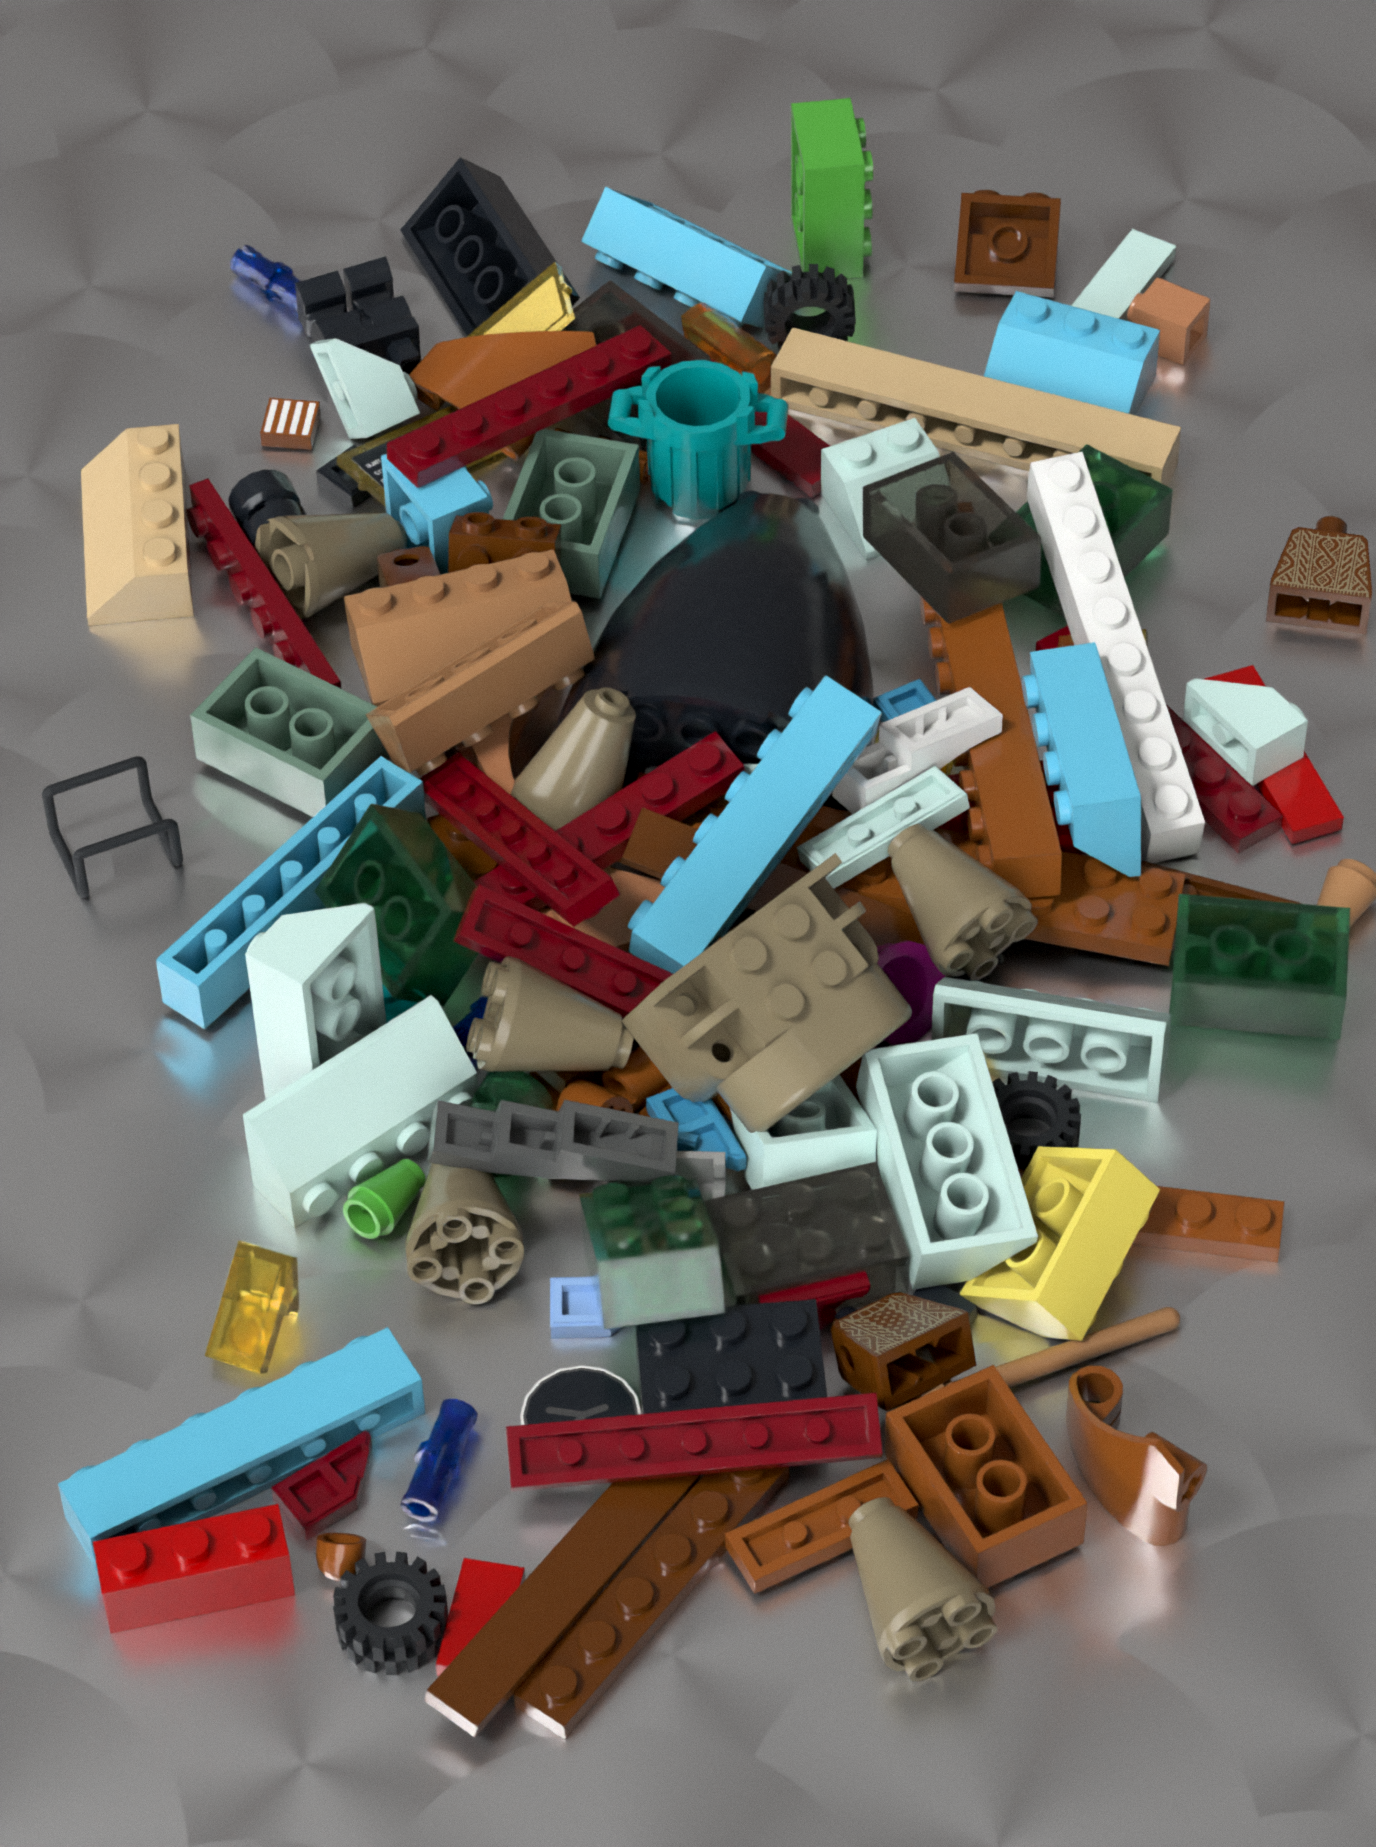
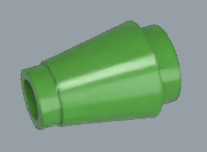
[343,1159,426,1239]

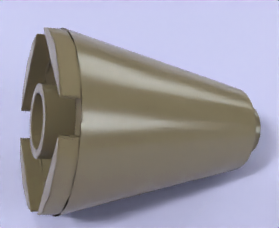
[255,513,407,619]
[510,687,636,831]

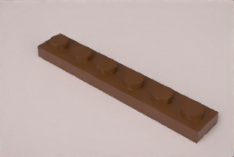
[514,1467,789,1739]

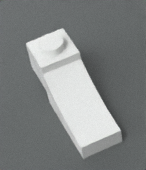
[832,687,1003,814]

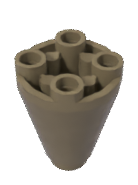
[887,824,1038,980]
[466,956,634,1072]
[405,1163,524,1305]
[848,1497,998,1681]

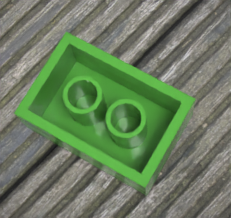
[791,98,873,279]

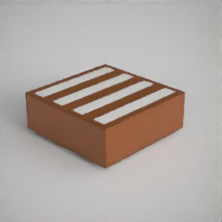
[260,397,321,450]

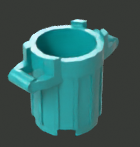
[608,360,789,520]

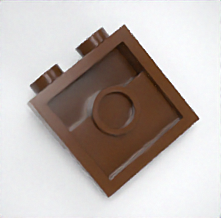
[954,190,1061,297]
[448,512,562,573]

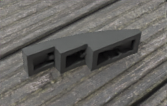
[428,1100,679,1181]

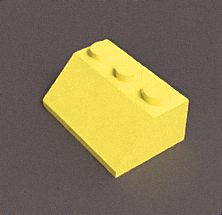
[959,1146,1160,1341]

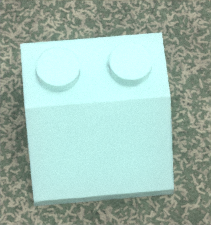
[821,418,954,561]
[730,1075,877,1208]

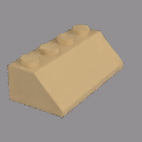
[81,424,194,626]

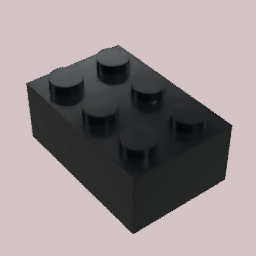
[634,1299,827,1414]

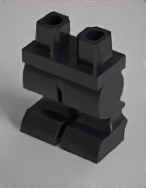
[295,256,421,375]

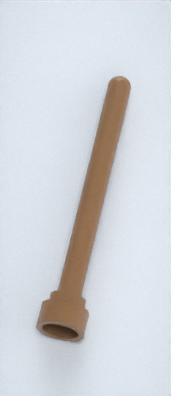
[910,1307,1180,1401]

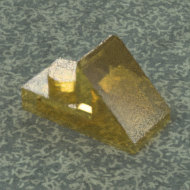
[205,1240,299,1374]

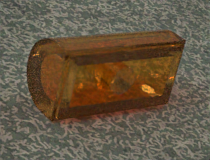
[681,303,777,394]

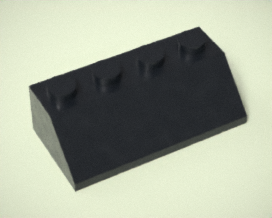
[400,157,580,337]

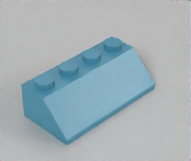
[581,187,792,330]
[1022,642,1141,877]

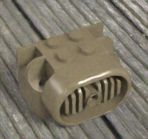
[621,853,912,1133]

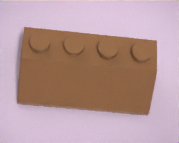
[344,549,572,707]
[365,602,595,776]

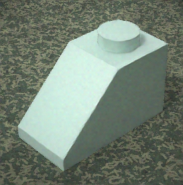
[310,338,420,439]
[1183,678,1308,786]

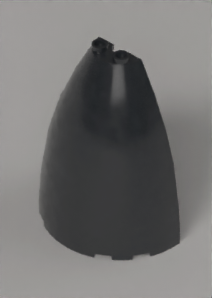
[550,490,874,811]

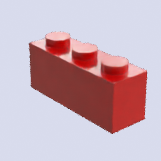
[93,1504,295,1634]

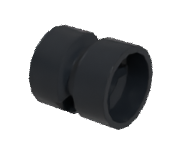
[228,470,307,549]

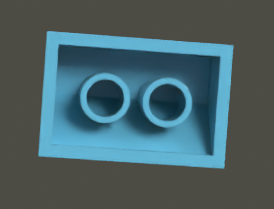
[984,291,1160,415]

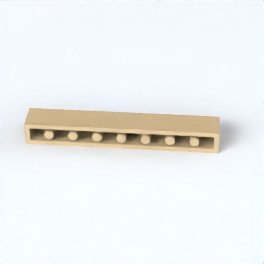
[771,327,1181,505]

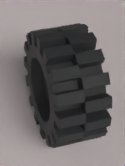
[764,264,856,351]
[992,1071,1081,1170]
[333,1551,448,1675]

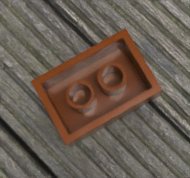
[884,1365,1088,1588]

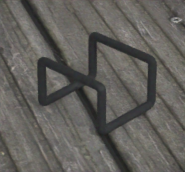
[42,756,183,898]

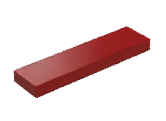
[1205,665,1344,844]

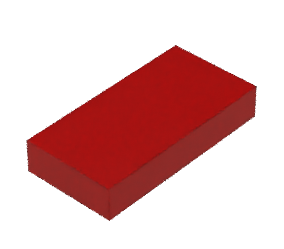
[436,1558,526,1676]

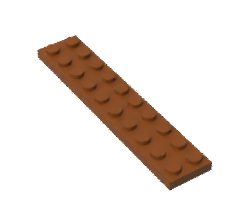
[616,772,1185,966]

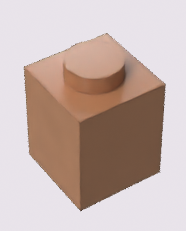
[1127,277,1211,365]

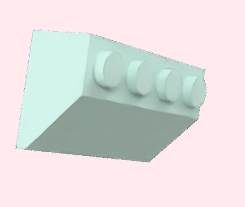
[245,903,386,1099]
[932,977,1172,1103]
[243,995,480,1229]
[856,1033,1038,1290]

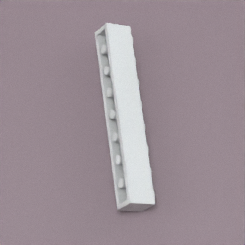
[1026,452,1205,863]

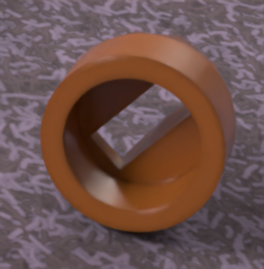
[315,1533,366,1581]

